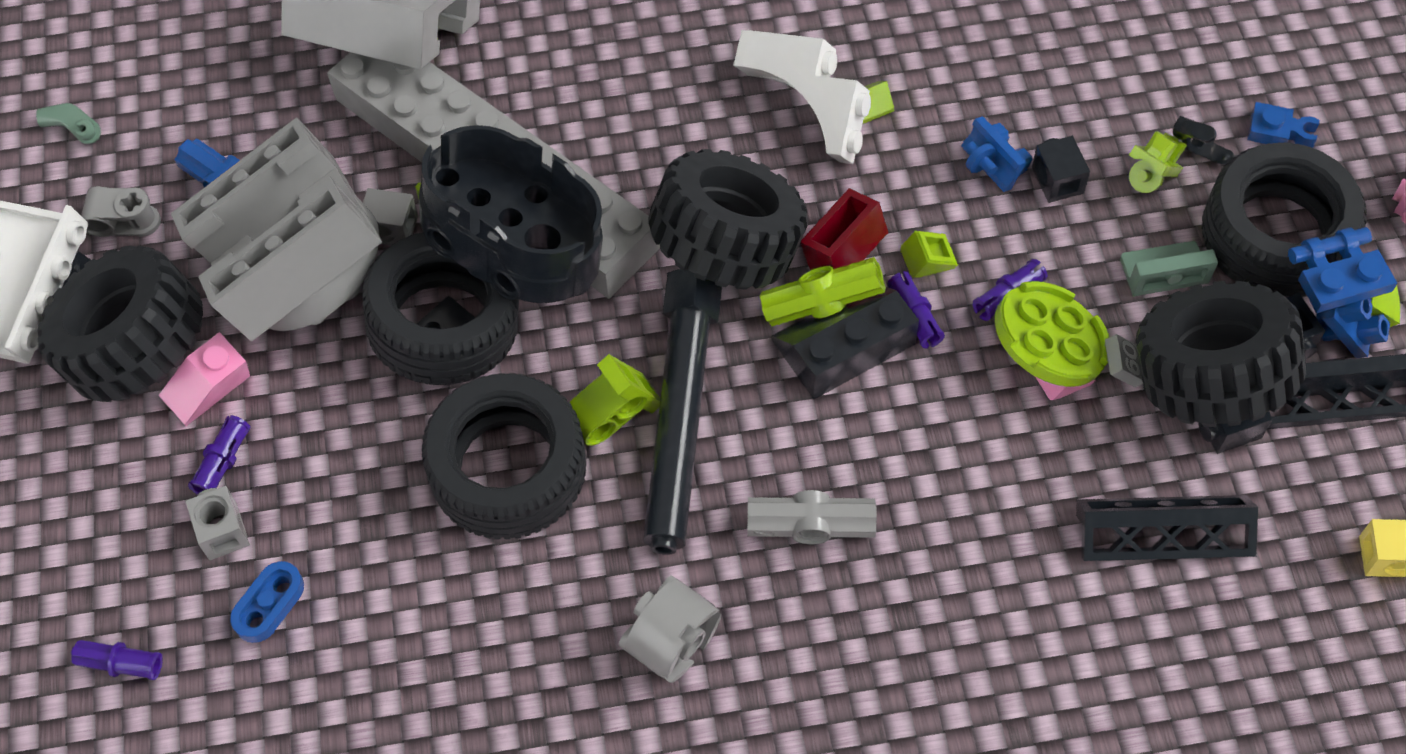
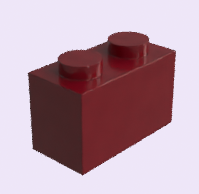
[800,188,889,271]

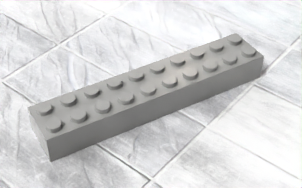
[327,52,660,299]

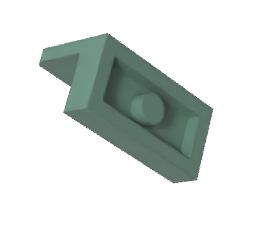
[1120,241,1218,297]

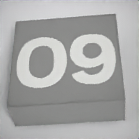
[1105,334,1143,387]

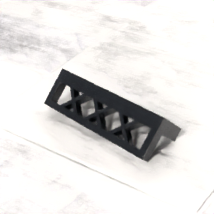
[1268,354,1406,429]
[1076,495,1258,561]

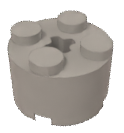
[619,575,721,683]

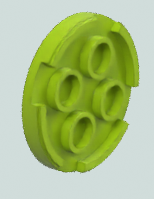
[995,281,1109,387]

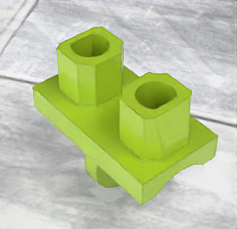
[1129,131,1187,193]

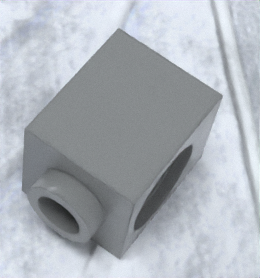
[363,188,418,245]
[185,486,250,561]

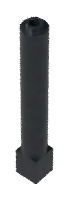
[643,269,722,555]

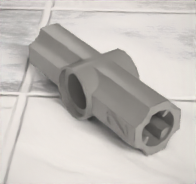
[747,490,877,545]

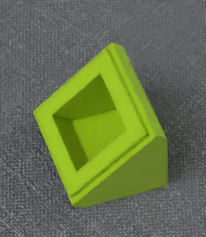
[862,81,894,124]

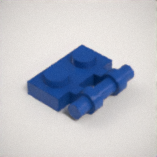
[1288,227,1397,314]

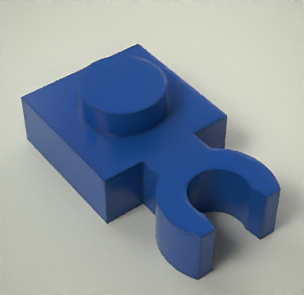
[1247,102,1320,148]

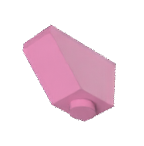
[159,332,250,426]

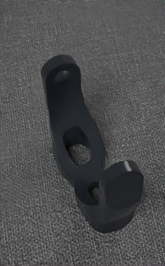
[1173,116,1235,166]

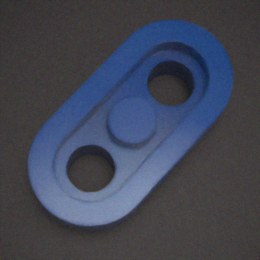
[230,561,304,643]

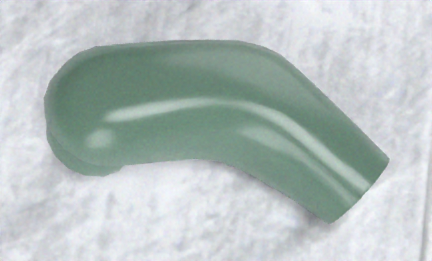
[36,103,101,144]

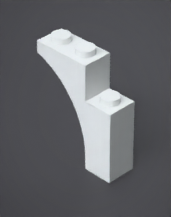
[734,30,871,164]

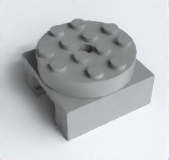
[281,0,480,69]
[171,117,382,342]

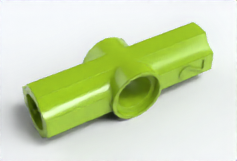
[760,257,886,327]

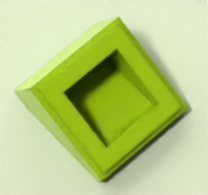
[900,231,958,278]

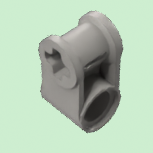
[81,186,161,237]

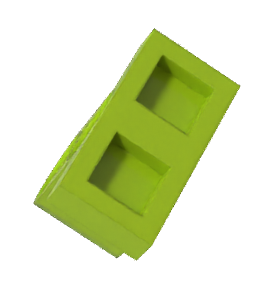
[570,354,660,446]

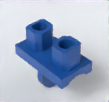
[961,116,1033,192]
[1316,298,1390,358]

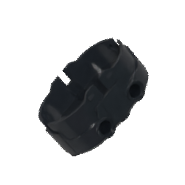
[419,125,603,303]

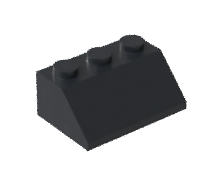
[771,287,919,399]

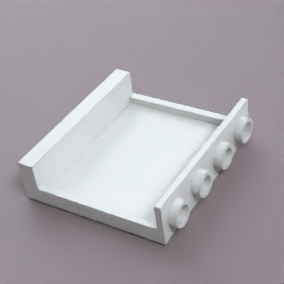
[0,201,89,364]

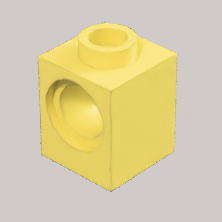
[1359,519,1406,577]

